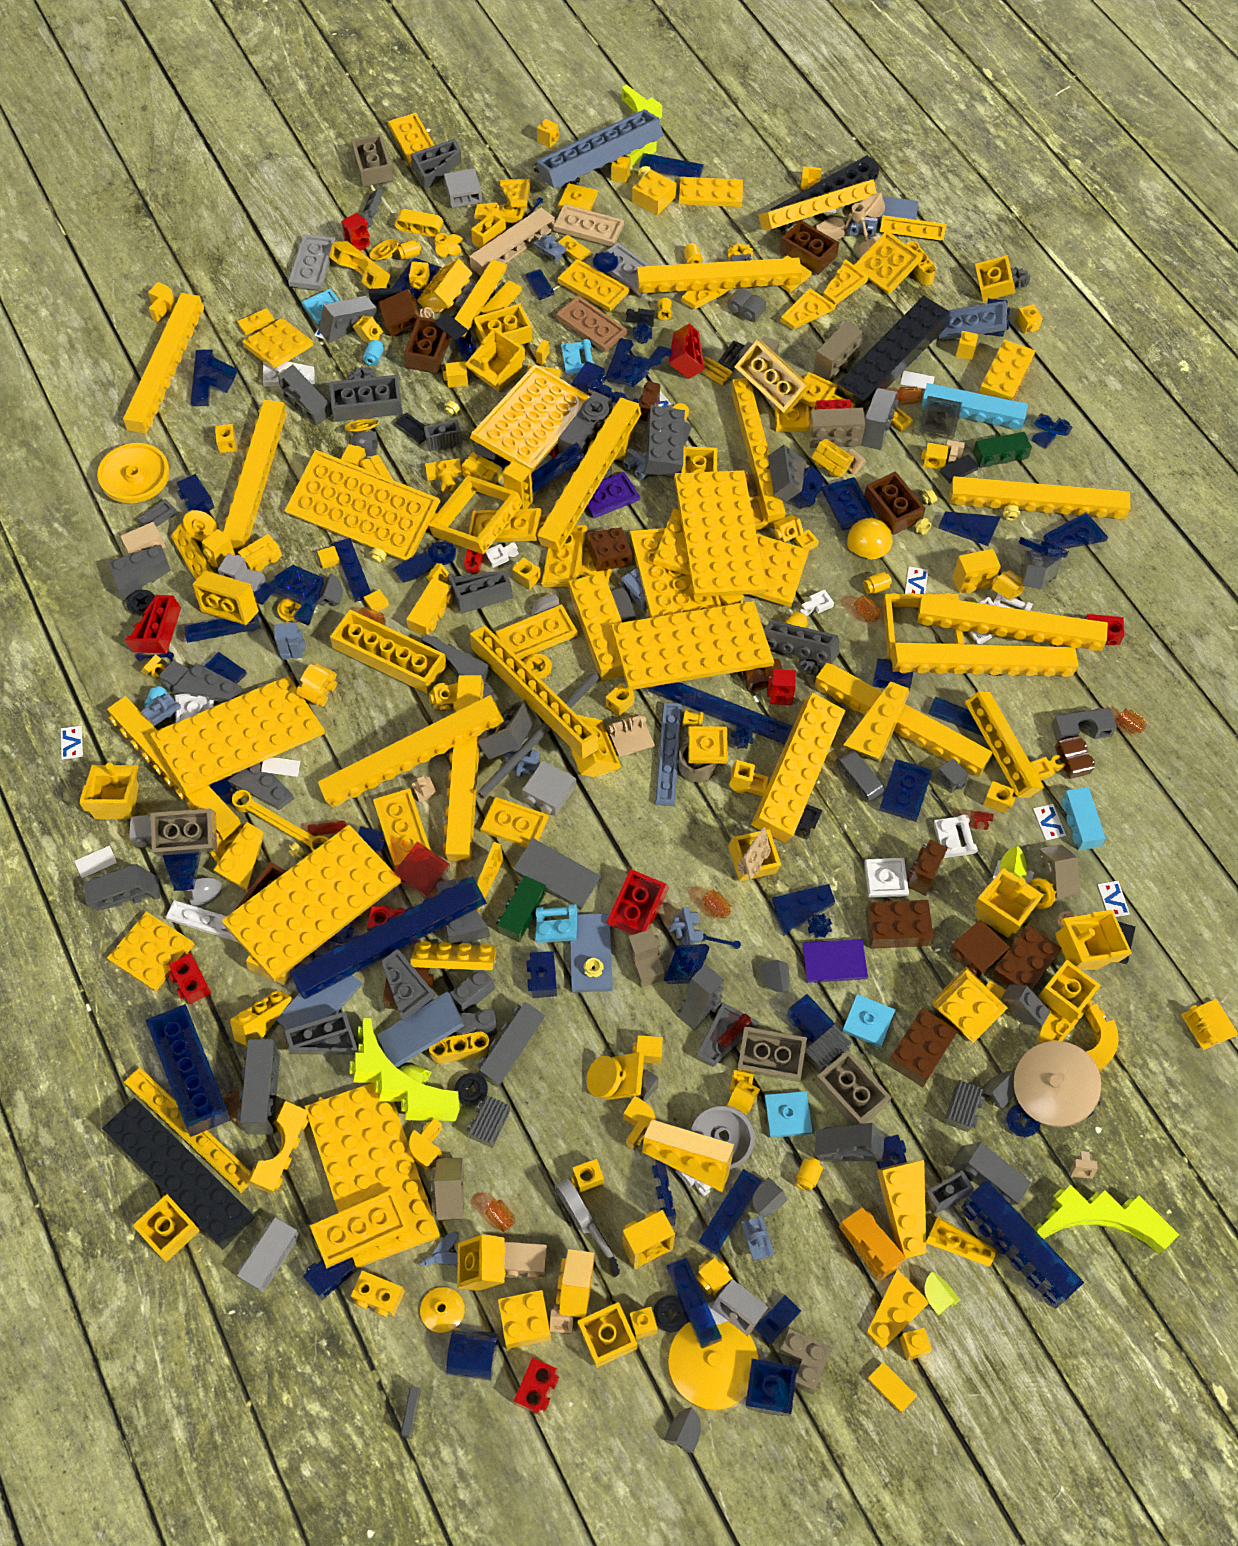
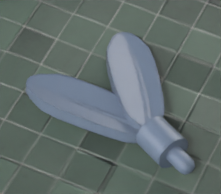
[419,1232,458,1266]

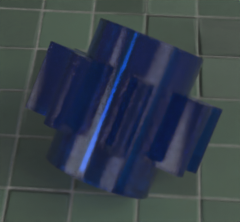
[633,323,652,344]
[731,726,754,749]
[807,913,832,939]

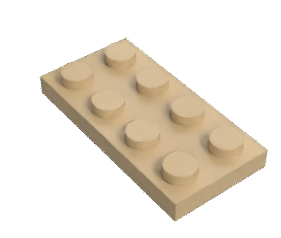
[553,204,624,246]

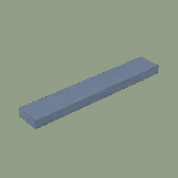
[655,702,682,807]

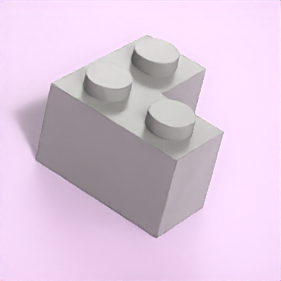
[218,553,267,601]

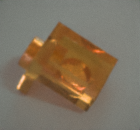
[222,1090,242,1124]

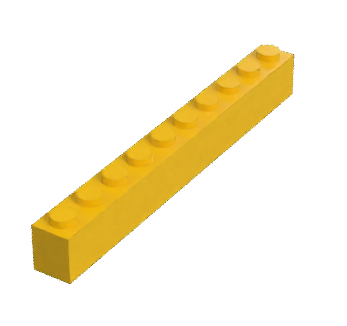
[636,258,802,293]
[123,293,204,434]
[731,378,786,528]
[537,397,641,552]
[221,400,287,551]
[950,476,1131,519]
[917,595,1108,651]
[470,625,598,759]
[890,643,1079,677]
[814,663,993,778]
[443,675,484,861]
[318,695,504,807]
[107,696,243,841]

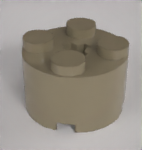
[678,740,717,783]

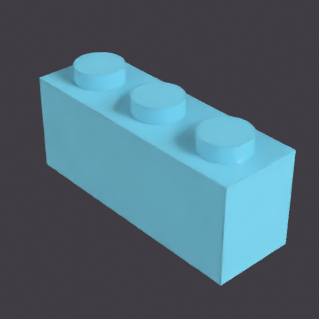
[1061,787,1106,850]

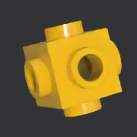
[429,683,457,712]

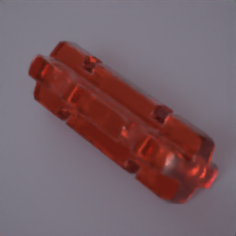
[308,820,346,836]
[718,1013,752,1047]

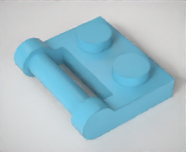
[561,339,595,374]
[535,904,578,943]

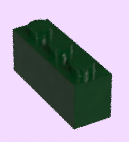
[973,431,1032,468]
[496,875,546,943]

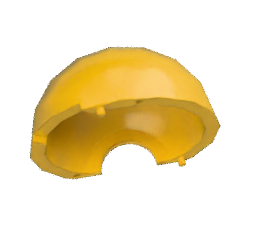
[847,518,893,560]

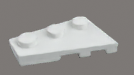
[263,361,315,387]

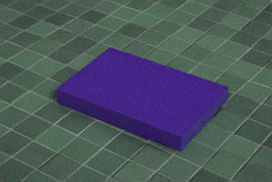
[586,472,640,519]
[802,939,868,983]

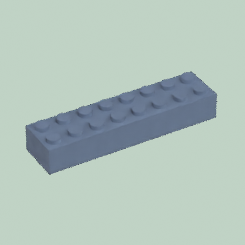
[536,109,663,188]

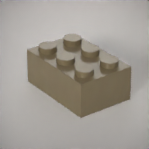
[351,133,393,186]
[813,321,863,382]
[808,408,865,448]
[151,808,217,856]
[737,1027,807,1082]
[815,1050,892,1125]

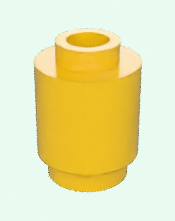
[396,239,422,260]
[684,243,703,264]
[863,572,892,594]
[784,612,808,628]
[795,1157,823,1192]

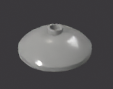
[691,1105,755,1169]

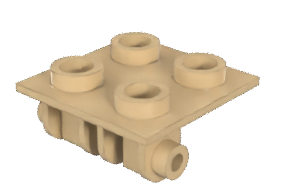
[606,714,655,757]
[737,827,771,880]

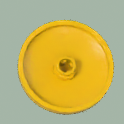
[97,443,170,503]
[668,1320,759,1411]

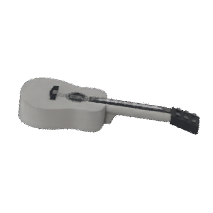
[555,1178,620,1278]

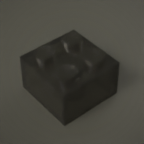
[918,396,962,439]

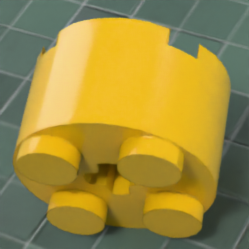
[297,662,337,707]

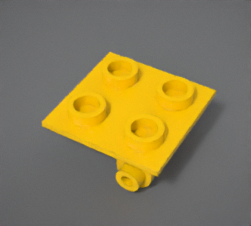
[1181,999,1238,1050]

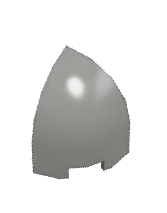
[531,592,559,616]
[186,878,222,907]

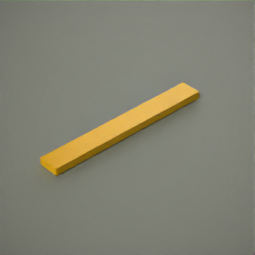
[124,1067,251,1193]

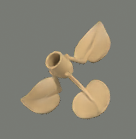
[816,192,885,256]

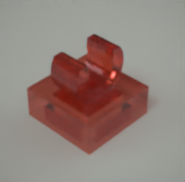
[971,810,994,830]

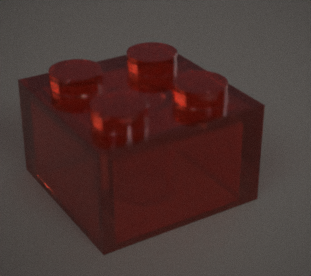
[394,841,450,899]

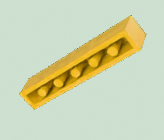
[965,691,1044,798]

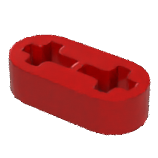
[464,549,484,575]

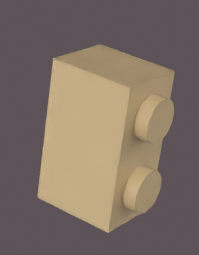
[120,522,165,555]
[504,1242,547,1279]

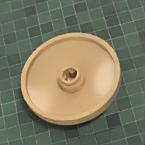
[1014,1041,1101,1127]

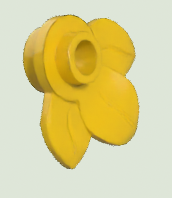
[434,233,463,258]

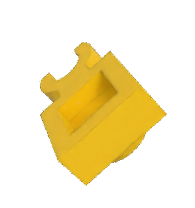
[1030,755,1065,781]

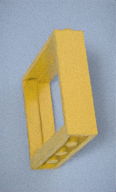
[428,475,523,554]
[883,593,964,660]

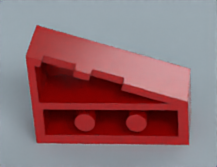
[669,323,705,379]
[124,595,181,654]

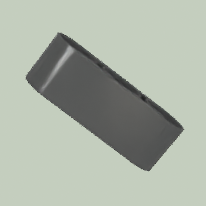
[836,750,884,802]

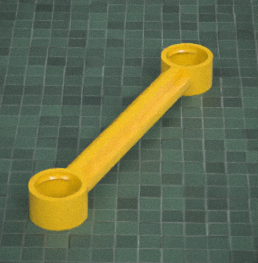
[232,790,329,852]

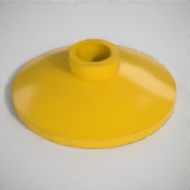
[369,239,399,261]
[344,419,379,432]
[183,510,218,541]
[420,1287,465,1333]

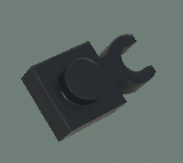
[626,308,655,327]
[795,804,822,840]

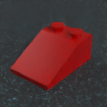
[606,869,669,935]

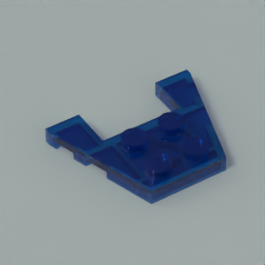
[605,338,672,387]
[253,565,324,626]

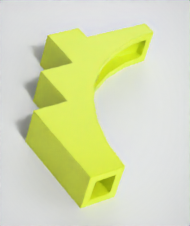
[622,85,662,169]
[349,1018,459,1121]
[1029,1185,1179,1254]

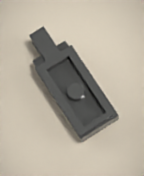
[360,188,383,229]

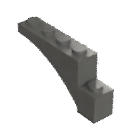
[422,634,494,699]

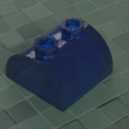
[446,1327,499,1381]
[745,1358,797,1416]

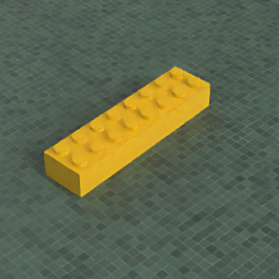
[751,692,845,843]

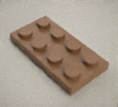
[556,296,627,352]

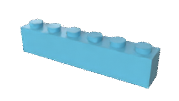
[921,383,1028,430]

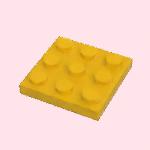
[854,230,923,295]
[242,318,313,370]
[107,911,195,992]

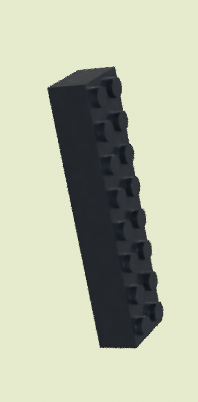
[837,295,950,412]
[102,1097,255,1250]

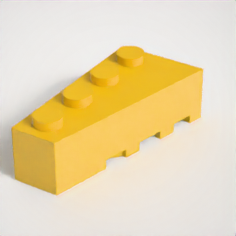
[844,682,910,762]
[642,1120,734,1192]
[877,1159,926,1259]

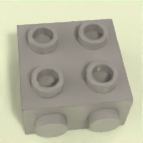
[444,168,482,208]
[522,761,576,816]

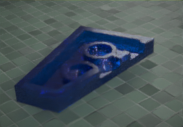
[585,378,640,403]
[938,511,1001,546]
[1043,512,1108,551]
[162,852,201,891]
[772,884,835,936]
[652,1159,676,1226]

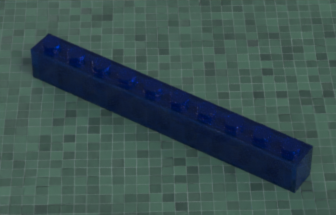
[290,876,487,999]

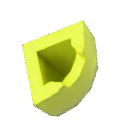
[998,845,1027,880]
[399,1064,432,1085]
[924,1272,961,1315]

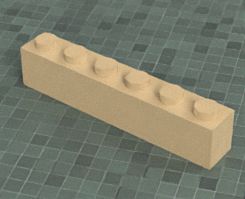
[470,207,555,276]

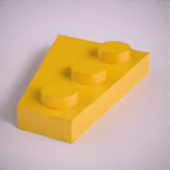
[681,288,735,310]
[780,288,836,330]
[214,822,264,891]
[1037,1000,1094,1043]
[866,1269,929,1350]

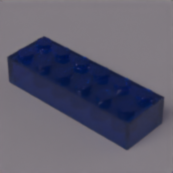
[146,1004,231,1137]
[961,1180,1084,1309]

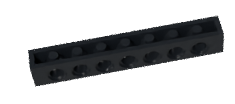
[770,155,880,232]

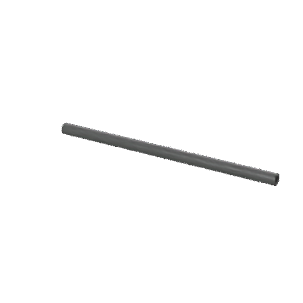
[476,673,599,799]

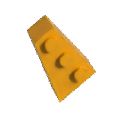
[839,1207,906,1282]

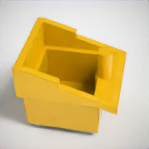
[465,328,525,392]
[79,762,139,819]
[975,868,1044,939]
[1055,910,1132,970]
[932,967,1007,1043]

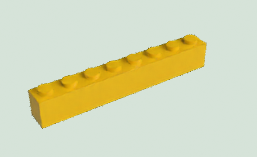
[758,179,877,231]

